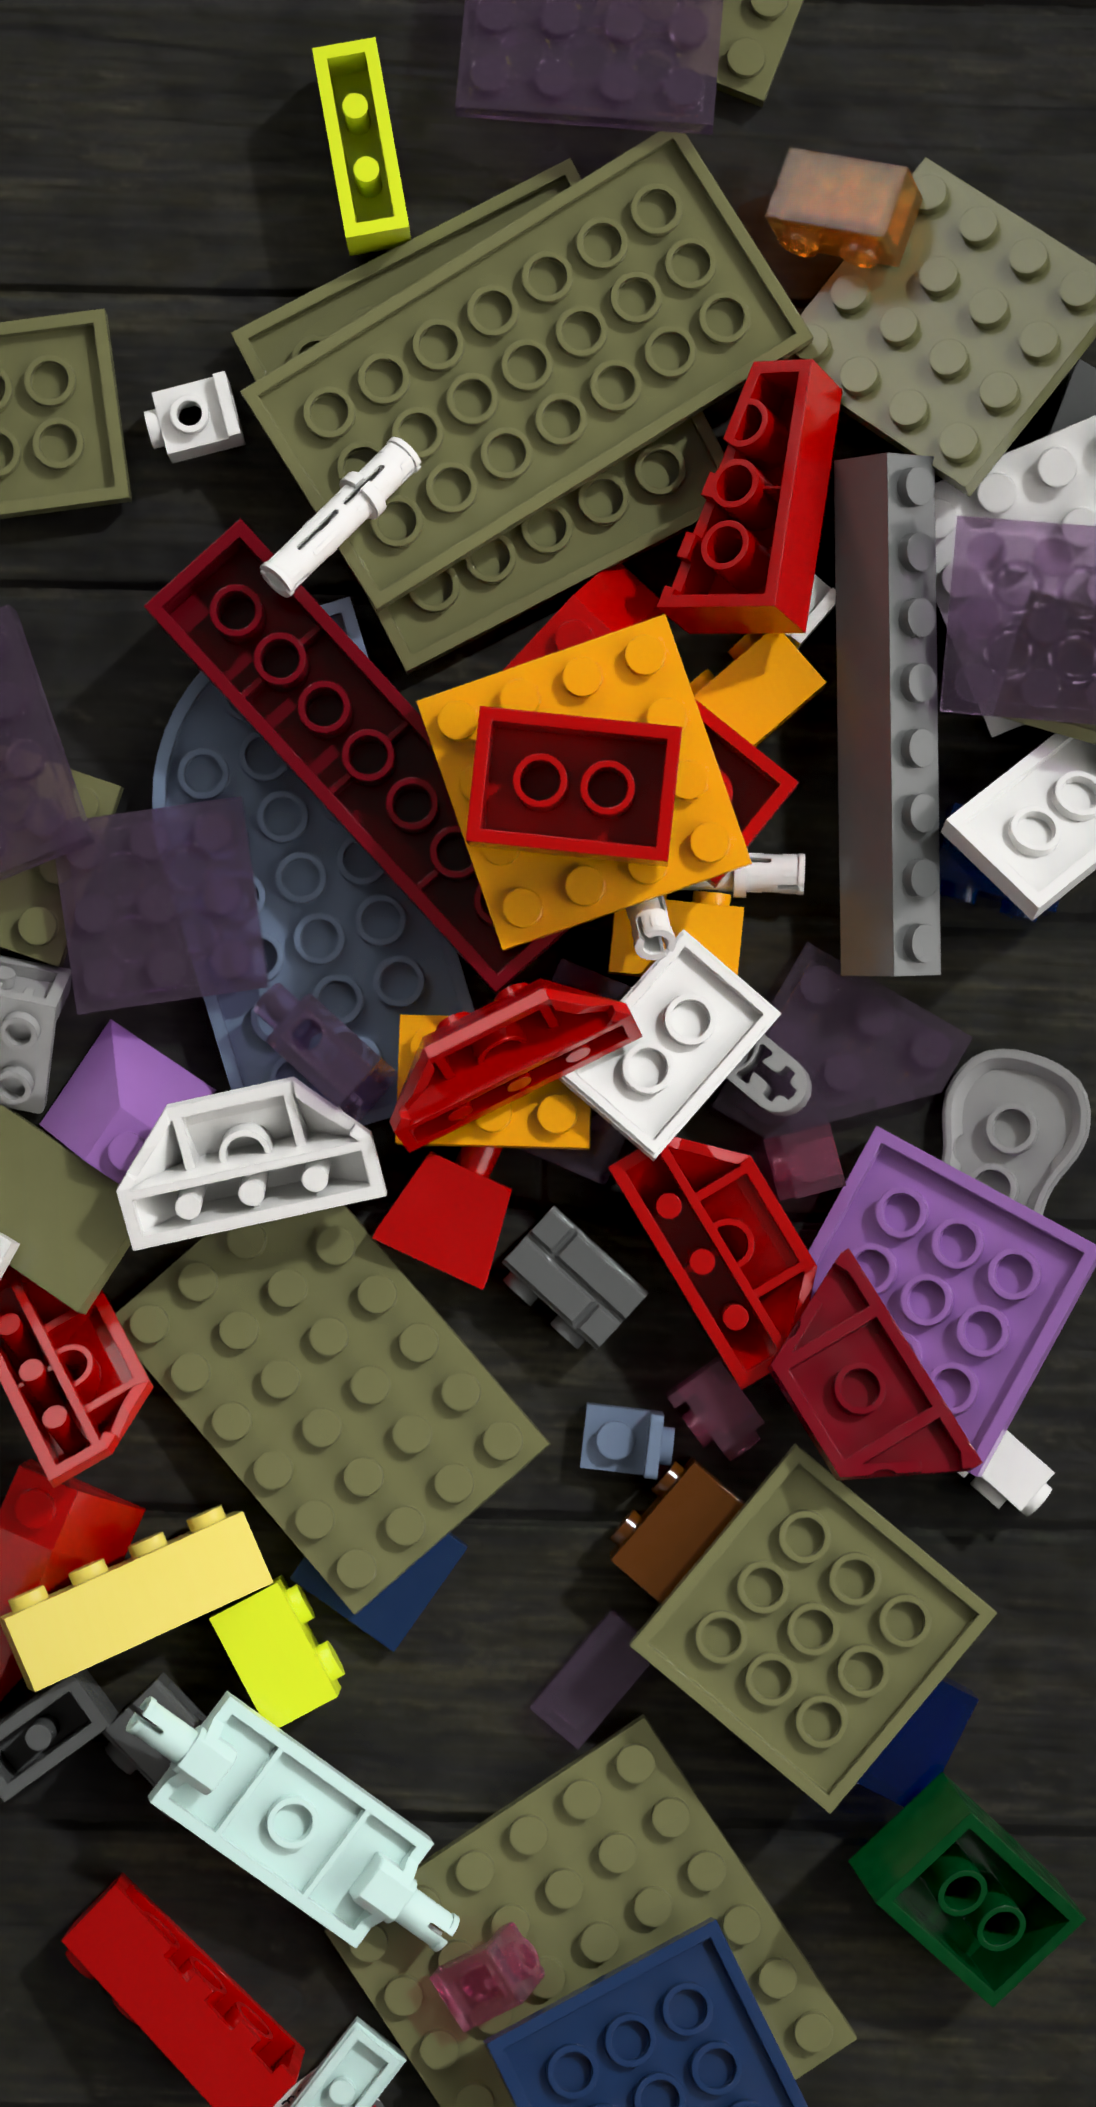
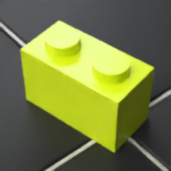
[209,1575,345,1728]

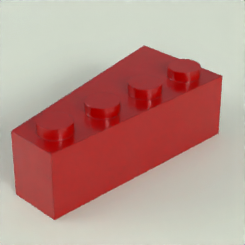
[657,359,843,634]
[61,1872,305,2107]

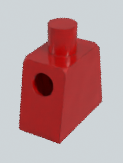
[372,1147,512,1290]

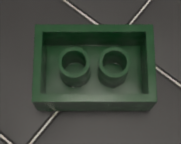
[848,1772,1086,2008]

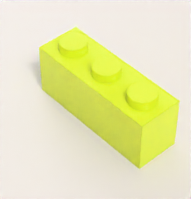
[312,37,411,256]

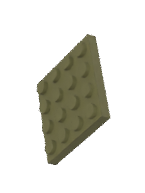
[785,157,1096,497]
[629,1443,997,1814]

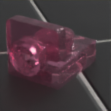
[429,1922,545,2032]

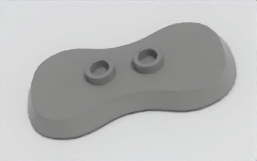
[941,1049,1091,1215]

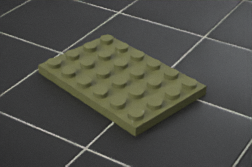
[116,1205,551,1615]

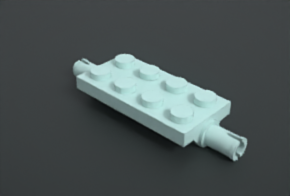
[126,1691,460,1952]

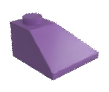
[39,1019,217,1184]

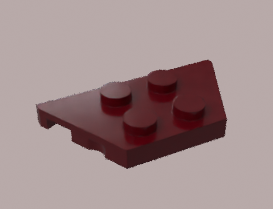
[768,1248,983,1481]

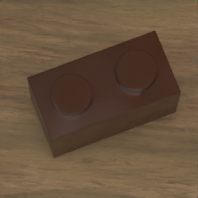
[609,1457,746,1604]

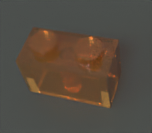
[765,148,923,268]

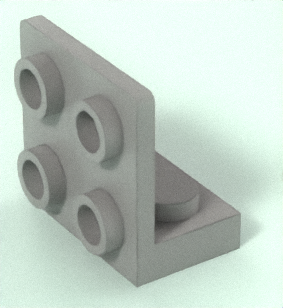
[0,955,72,1114]

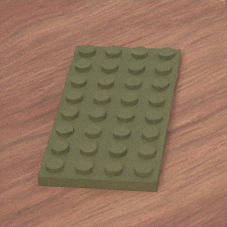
[240,120,814,613]

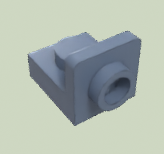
[580,1402,675,1480]

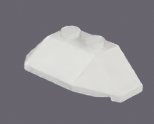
[116,1076,387,1251]

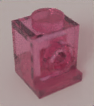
[763,1123,846,1201]
[666,1356,765,1461]

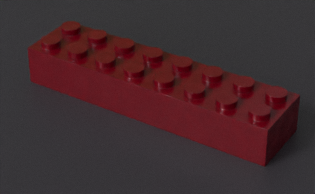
[144,518,570,995]

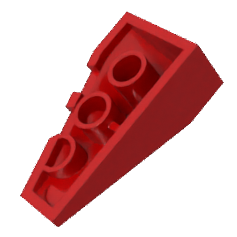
[0,1459,146,1701]

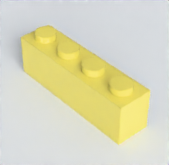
[0,1505,274,1692]

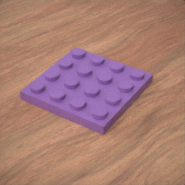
[809,1126,1096,1477]

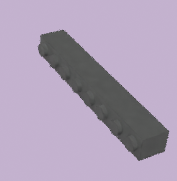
[834,453,941,977]

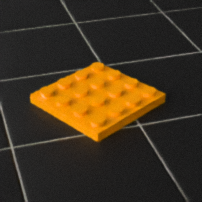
[416,614,752,951]

